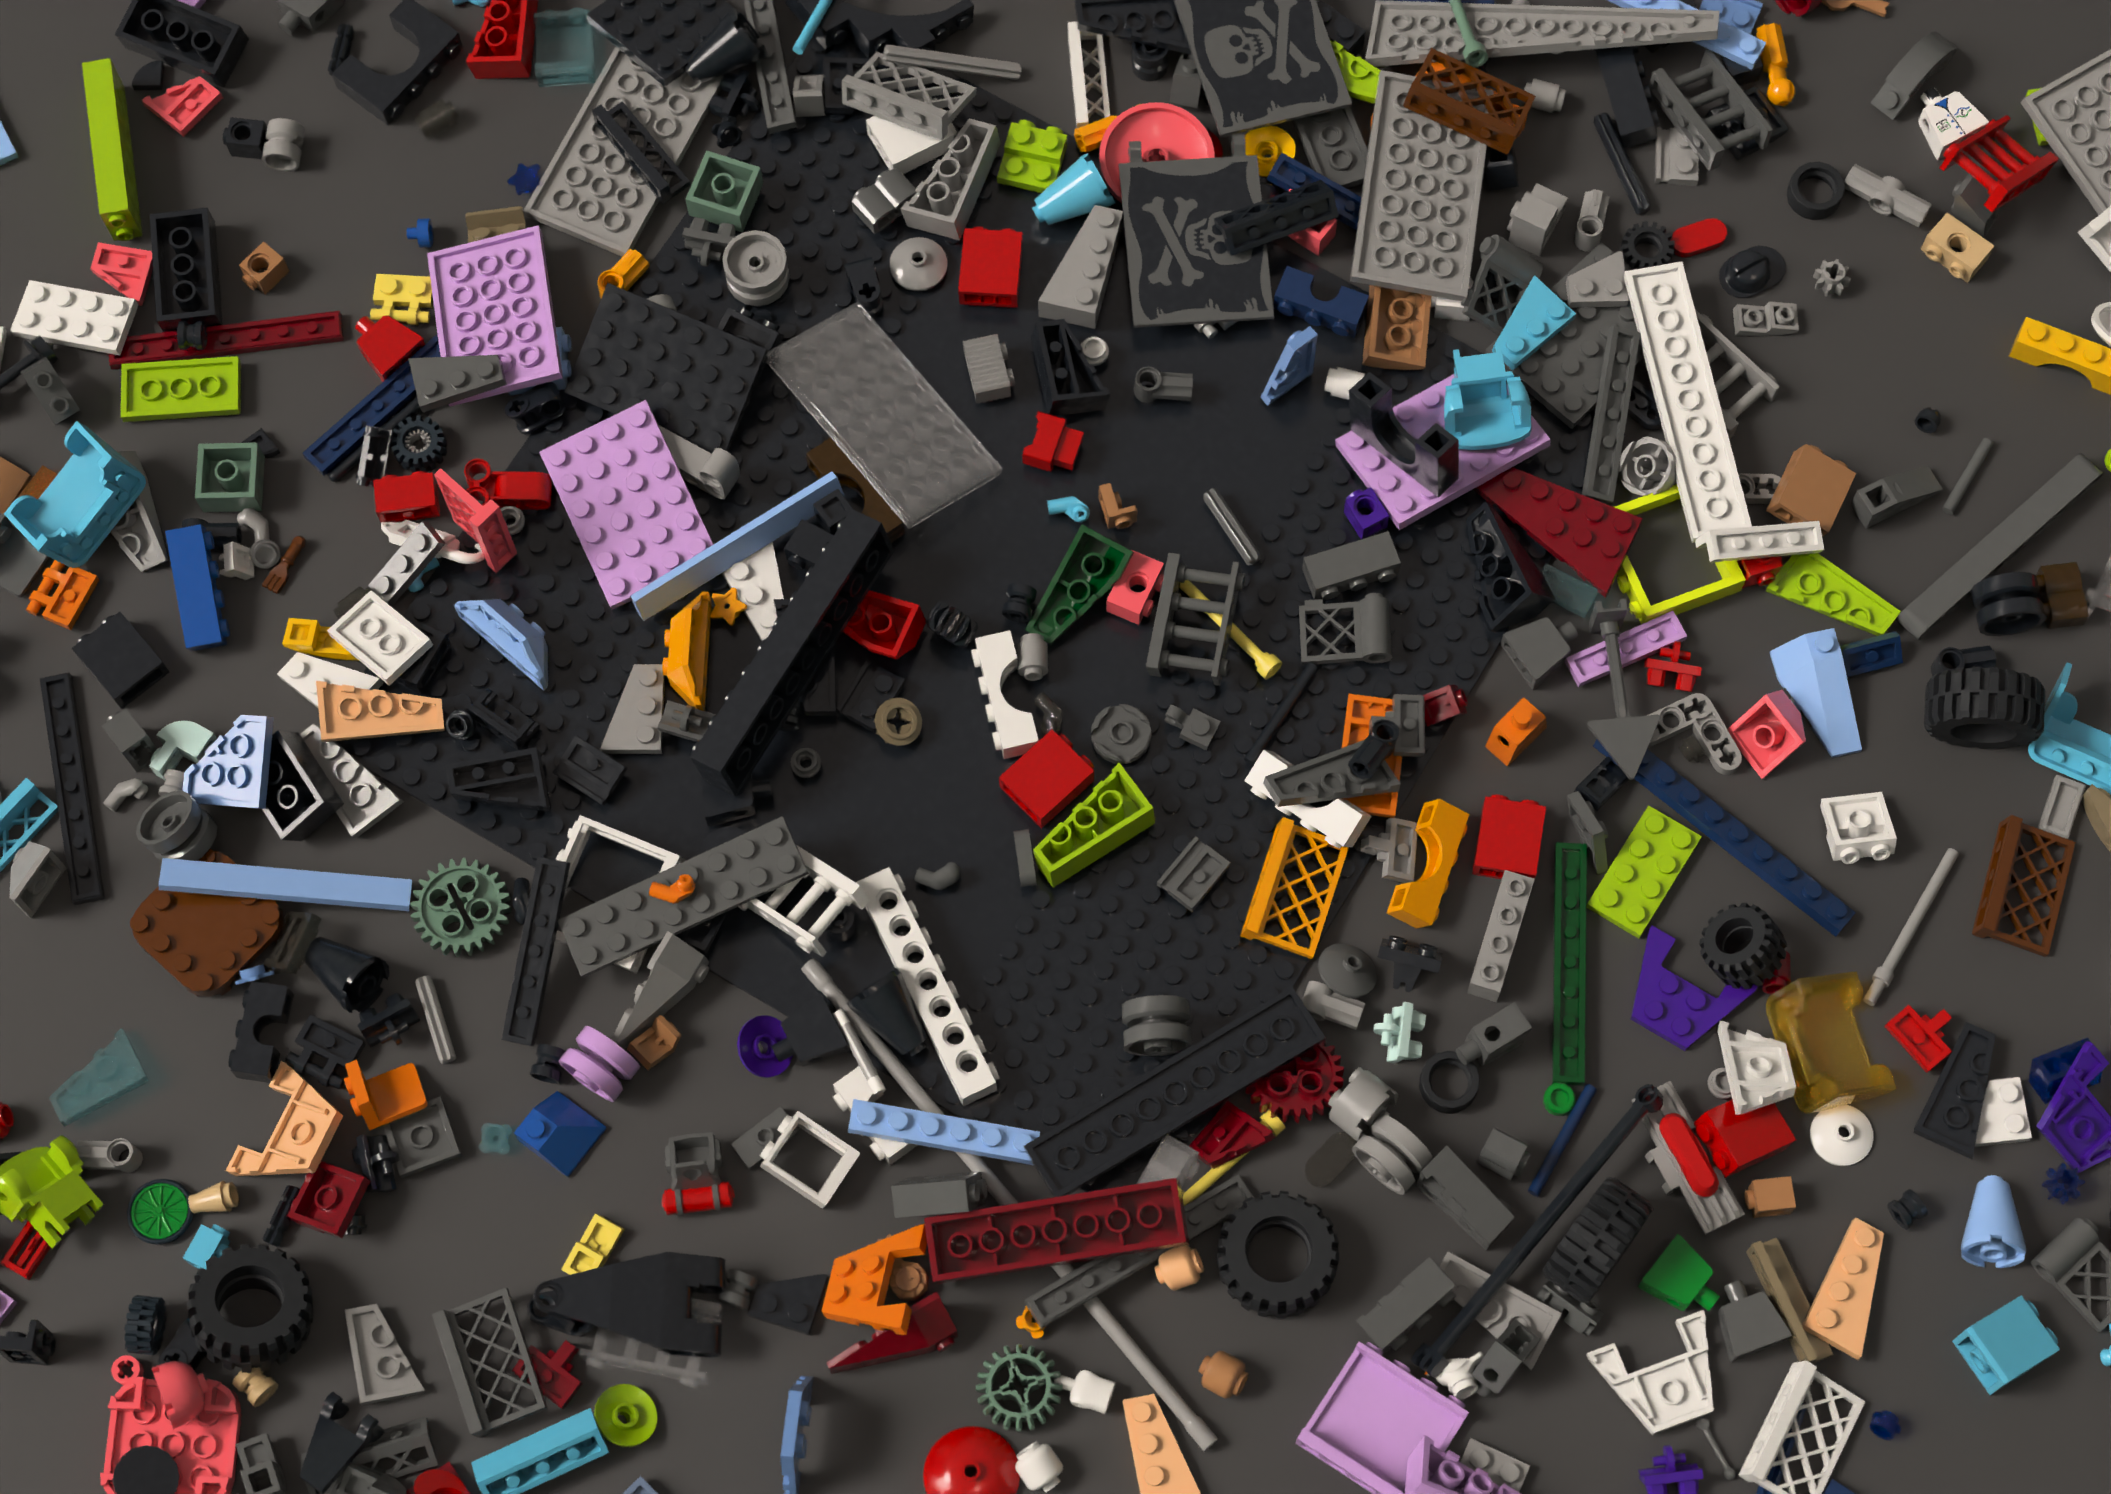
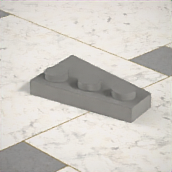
[600,664,665,754]
[345,1304,425,1406]

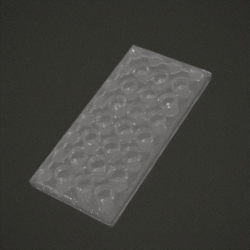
[765,302,1003,529]

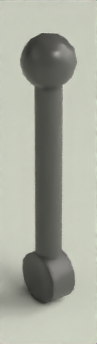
[1696,1417,1737,1480]

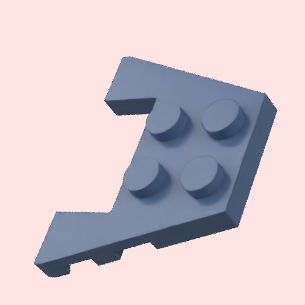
[780,1375,813,1494]

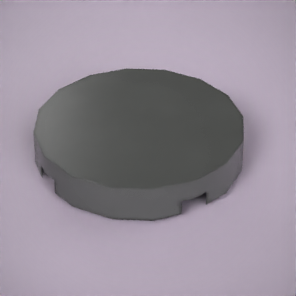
[1091,704,1151,764]

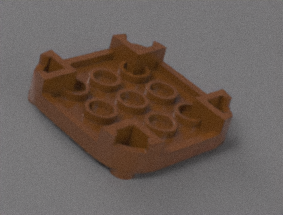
[130,849,284,997]

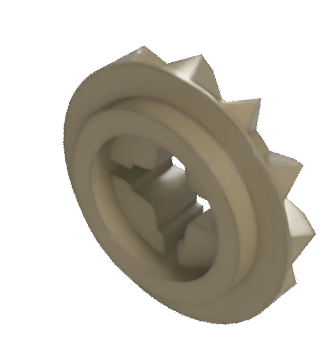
[873,698,922,747]

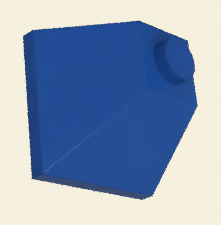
[514,1091,607,1177]

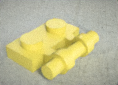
[370,274,433,325]

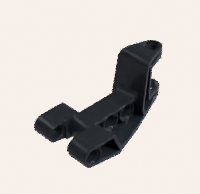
[527,1252,726,1358]

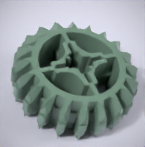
[976,1344,1063,1432]

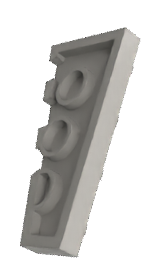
[300,724,404,838]

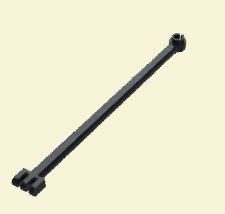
[1411,1084,1663,1378]

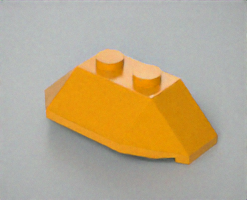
[662,591,712,711]

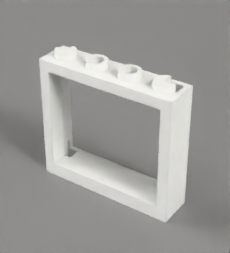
[555,815,686,974]

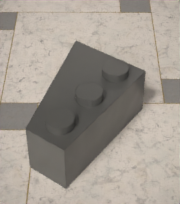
[1416,1145,1515,1251]

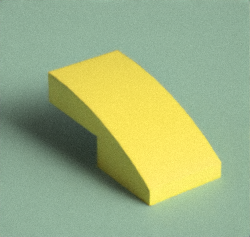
[561,1214,625,1275]

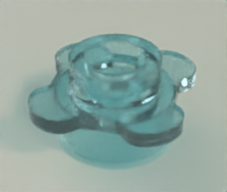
[479,1123,512,1155]

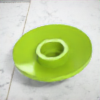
[594,1384,657,1447]

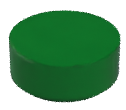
[1543,1083,1575,1116]

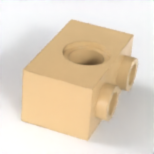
[1921,212,1994,283]

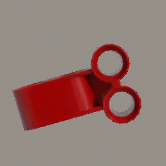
[464,458,552,510]

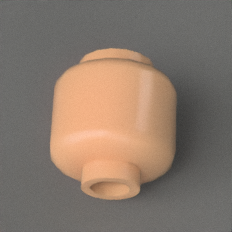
[1154,1245,1204,1291]

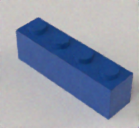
[165,524,230,651]

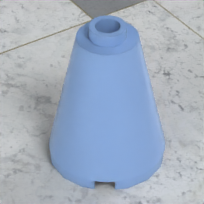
[1961,1175,2026,1268]

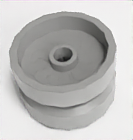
[722,230,790,306]
[1352,1115,1433,1195]

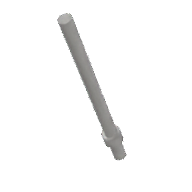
[1863,848,1959,1006]

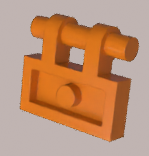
[26,560,100,630]

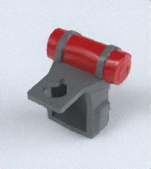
[662,1132,735,1216]

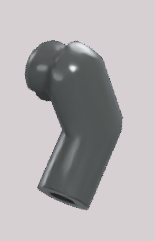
[914,862,961,890]

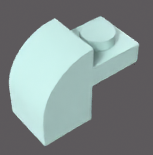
[149,721,217,780]

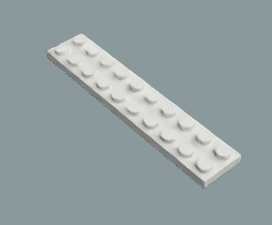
[1624,262,1752,543]

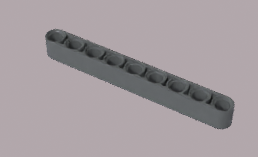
[1896,453,2103,640]

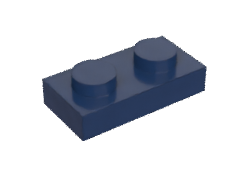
[1840,631,1903,677]

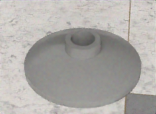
[890,237,948,291]

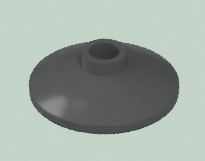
[1318,943,1377,998]

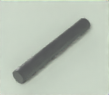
[1942,438,1994,515]

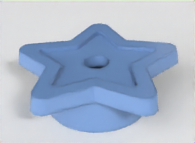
[234,964,274,985]

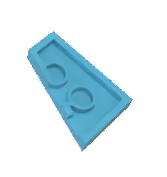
[1492,275,1576,370]

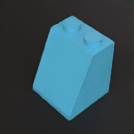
[1952,1295,2060,1395]

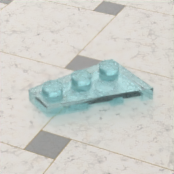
[49,1028,149,1127]

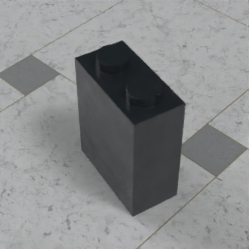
[72,611,170,709]

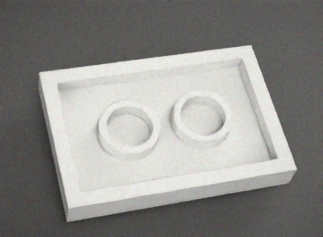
[327,591,433,686]

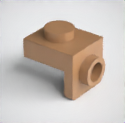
[627,1015,681,1070]

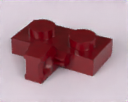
[512,1340,583,1410]

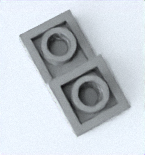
[1733,301,1799,336]

